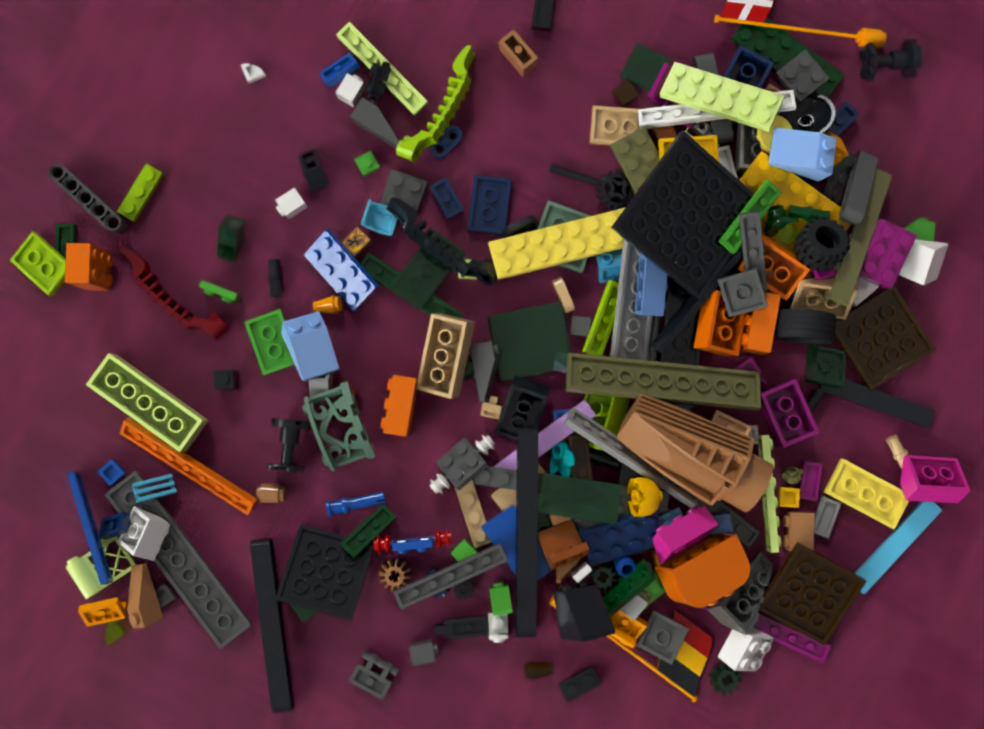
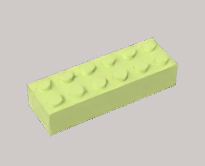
[86,353,209,452]

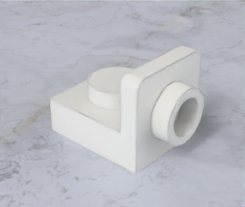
[488,613,509,643]

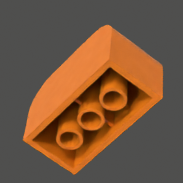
[655,533,750,608]

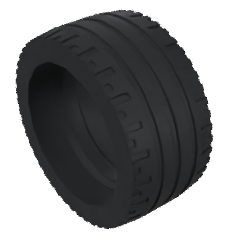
[774,309,836,345]

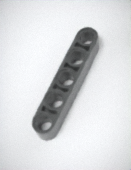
[692,53,734,144]
[838,150,878,226]
[48,163,128,234]

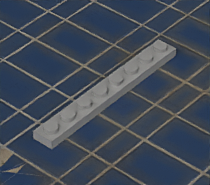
[564,407,698,508]

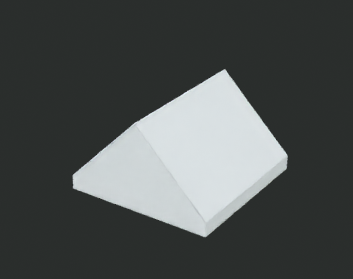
[899,240,948,285]

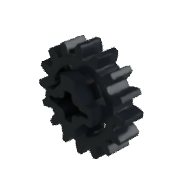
[595,170,635,211]

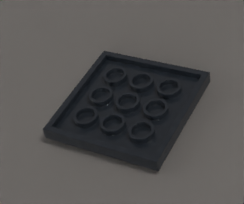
[275,524,374,621]

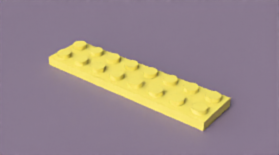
[488,208,625,280]

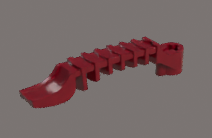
[120,247,230,340]

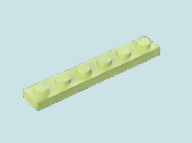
[336,22,428,116]
[758,435,781,553]

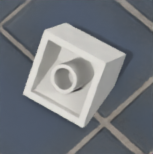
[118,506,170,561]

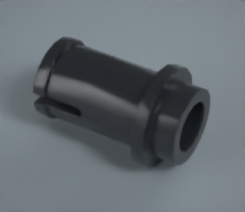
[806,388,825,413]

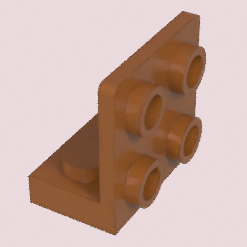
[537,520,589,570]

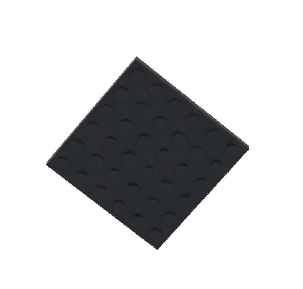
[611,131,754,300]

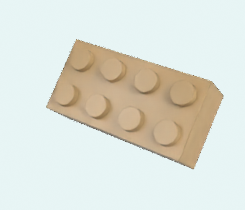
[416,313,475,399]

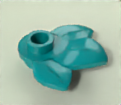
[550,442,575,481]

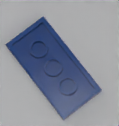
[481,504,554,581]

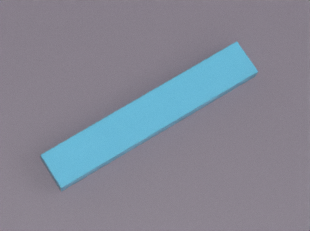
[855,501,942,595]

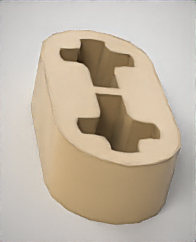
[552,277,575,313]

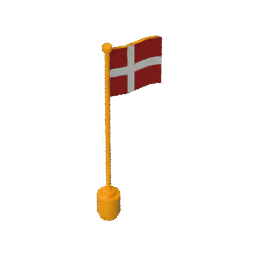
[714,0,887,49]

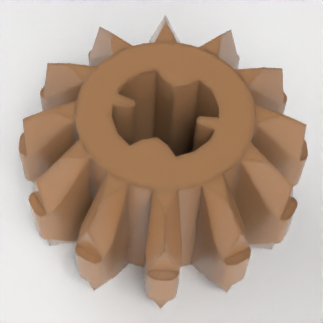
[379,558,412,592]

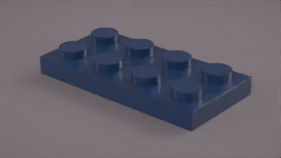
[580,511,661,567]

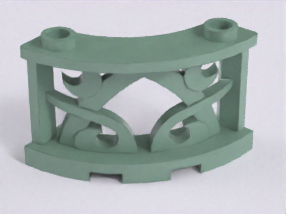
[302,381,376,472]

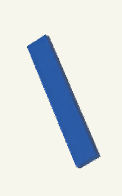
[66,471,113,585]

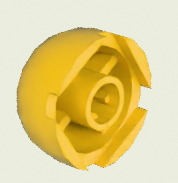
[627,477,663,517]

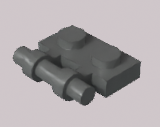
[349,651,399,700]

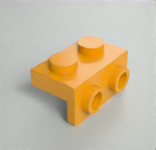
[610,610,648,649]

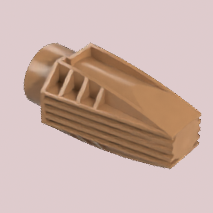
[616,394,773,512]

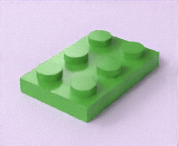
[244,309,295,376]

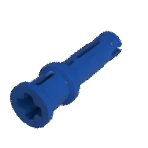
[326,491,386,518]

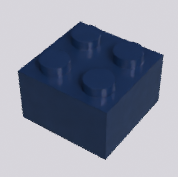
[723,45,774,88]

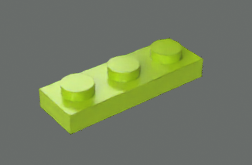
[117,163,164,222]

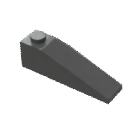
[707,551,774,635]

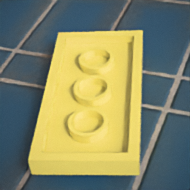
[823,458,909,530]

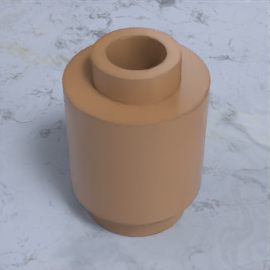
[256,483,286,503]

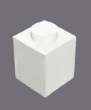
[335,73,365,107]
[275,187,308,219]

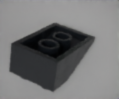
[494,375,551,441]

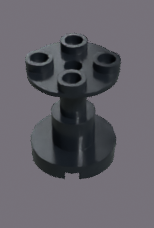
[859,39,922,82]
[266,418,311,472]

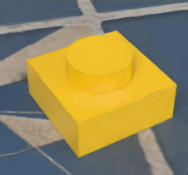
[778,487,800,508]

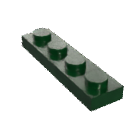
[602,561,656,618]

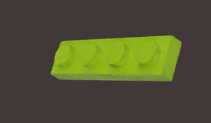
[582,280,619,356]

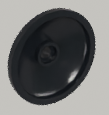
[780,93,836,134]

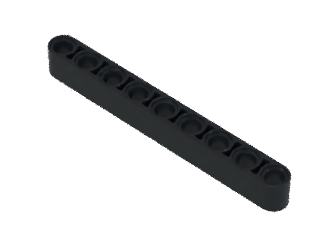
[250,538,294,714]

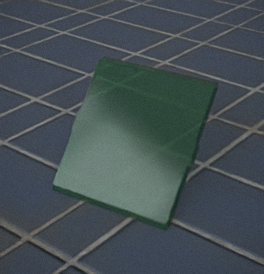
[487,302,571,382]

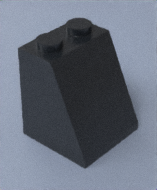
[553,581,615,642]

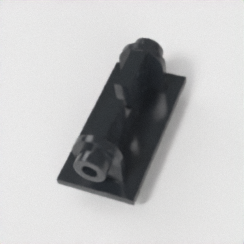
[364,58,391,101]

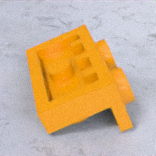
[78,597,128,627]

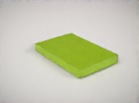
[10,231,66,297]

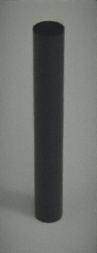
[549,164,599,186]

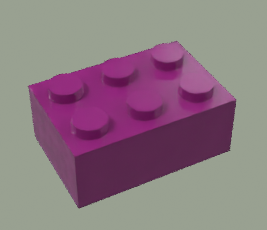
[858,219,917,289]
[760,379,820,448]

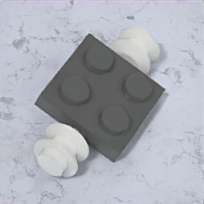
[429,435,495,494]

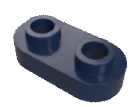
[430,125,463,159]

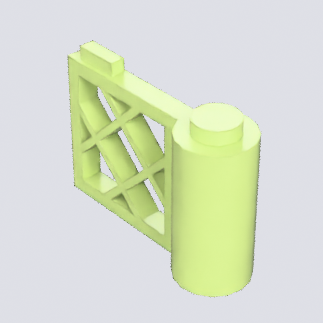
[65,536,136,600]

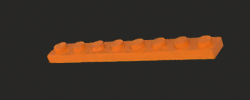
[119,417,257,515]

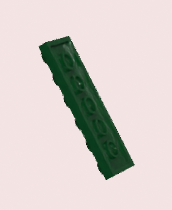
[730,17,845,98]

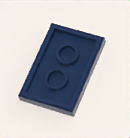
[467,175,512,236]

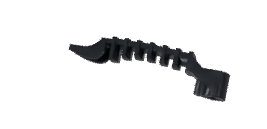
[386,197,497,286]

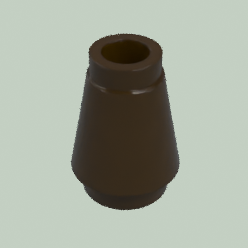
[524,661,553,681]

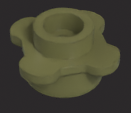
[782,467,804,484]

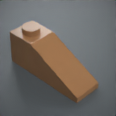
[127,563,164,629]

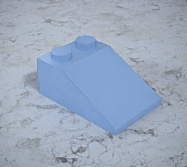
[768,128,837,182]
[281,311,339,381]

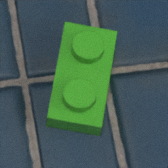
[199,280,241,304]

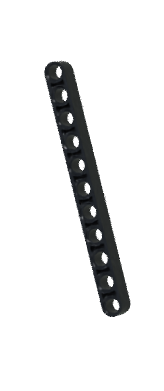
[515,427,538,638]

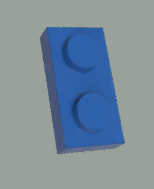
[318,53,360,88]

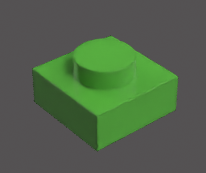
[354,150,380,177]

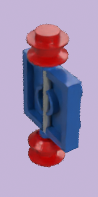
[374,528,453,555]

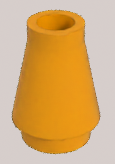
[313,295,343,314]

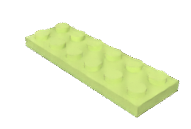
[660,62,784,132]

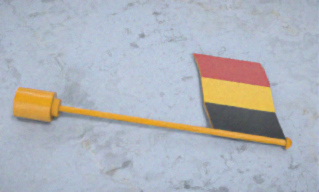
[549,588,712,702]

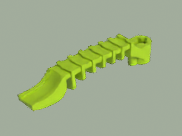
[396,45,476,162]

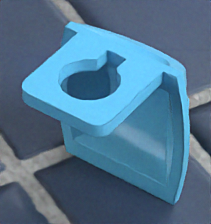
[361,199,397,236]

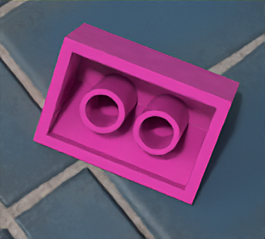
[900,455,971,503]
[653,505,718,565]

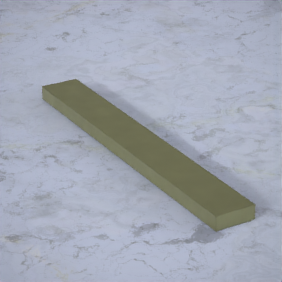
[828,168,892,306]

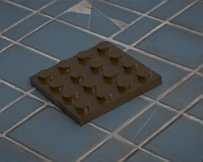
[835,285,936,390]
[759,542,867,646]

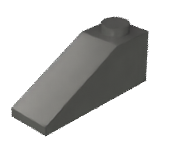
[350,98,399,149]
[470,341,501,402]

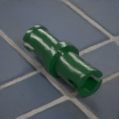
[787,204,830,222]

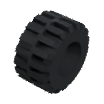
[794,217,851,272]

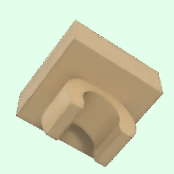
[480,396,502,420]

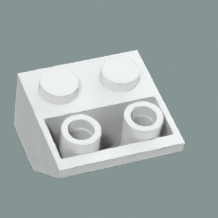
[718,628,774,671]

